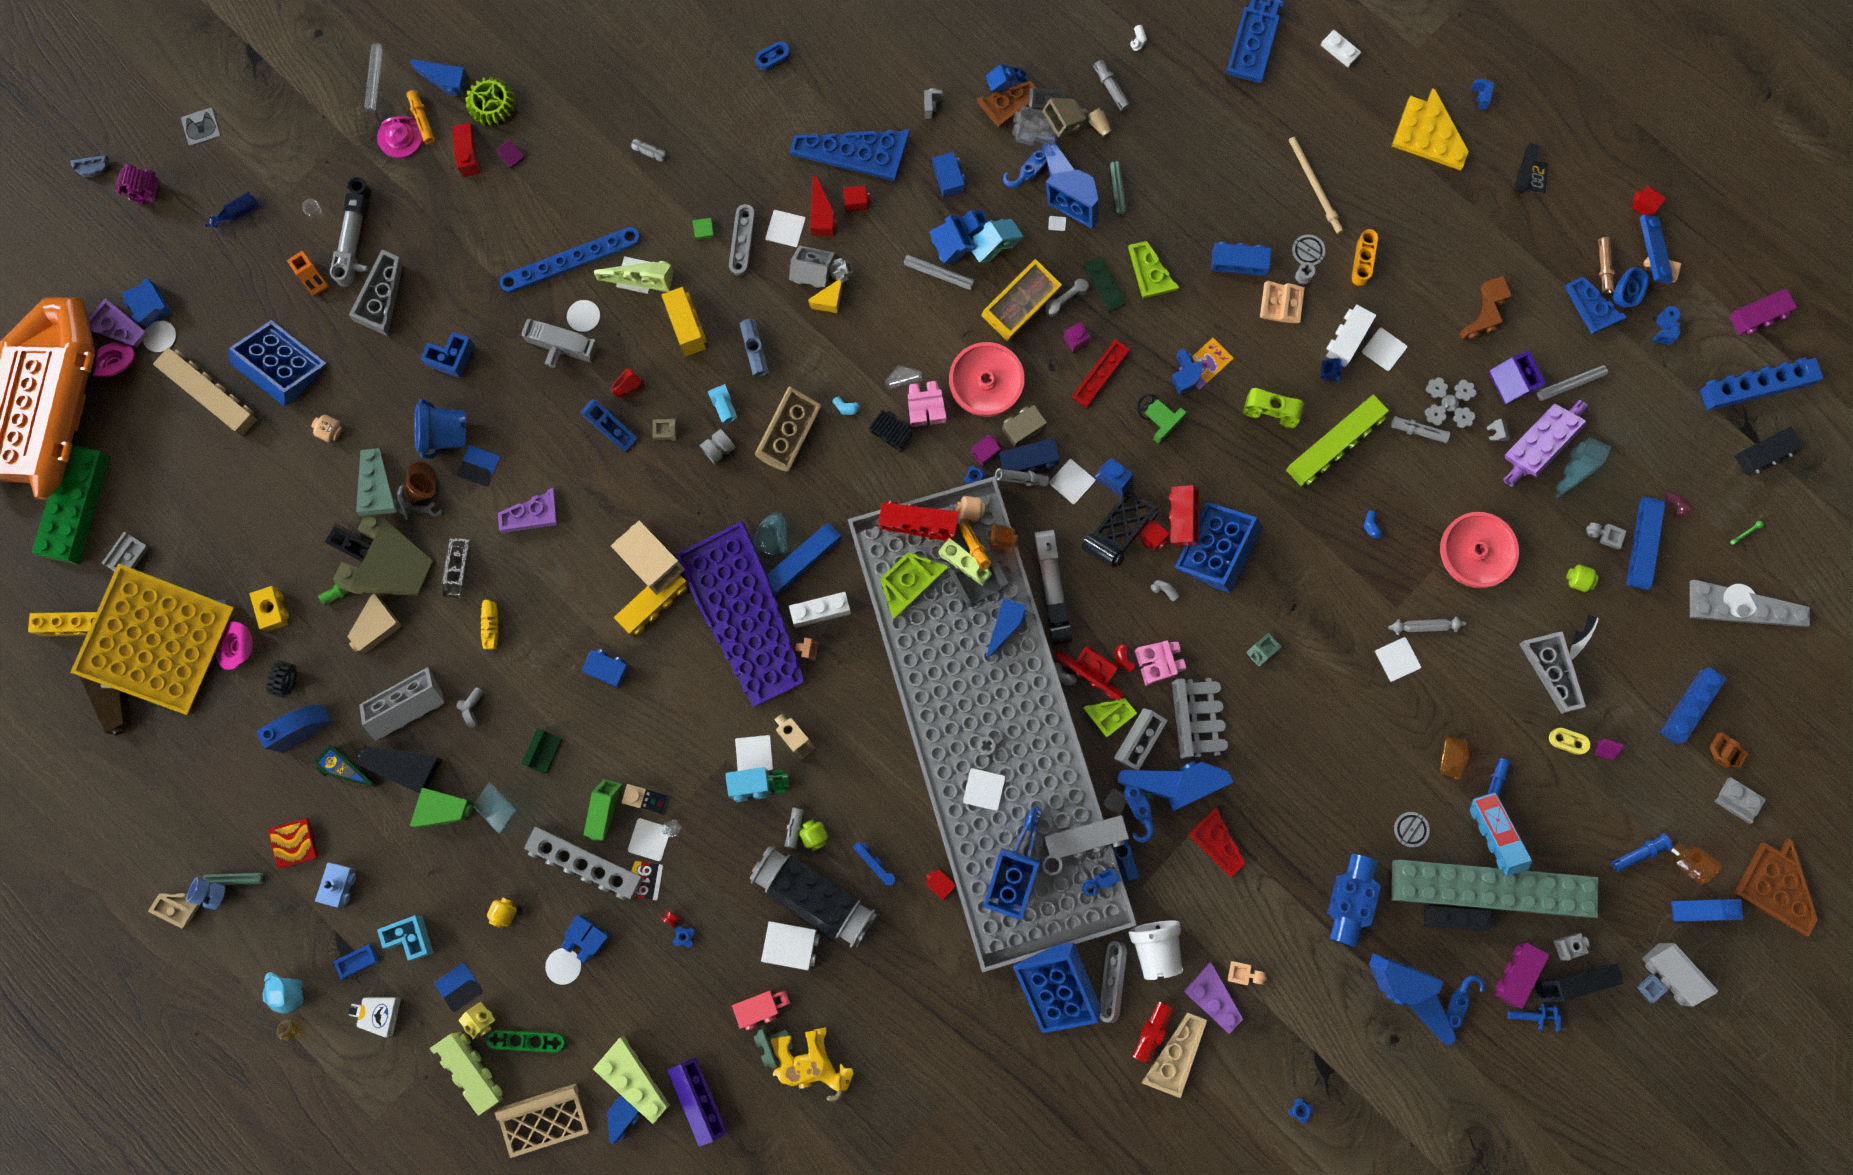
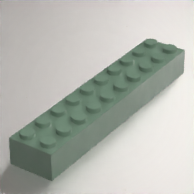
[1391,860,1598,918]

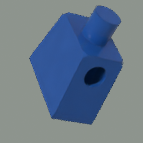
[1094,458,1134,498]

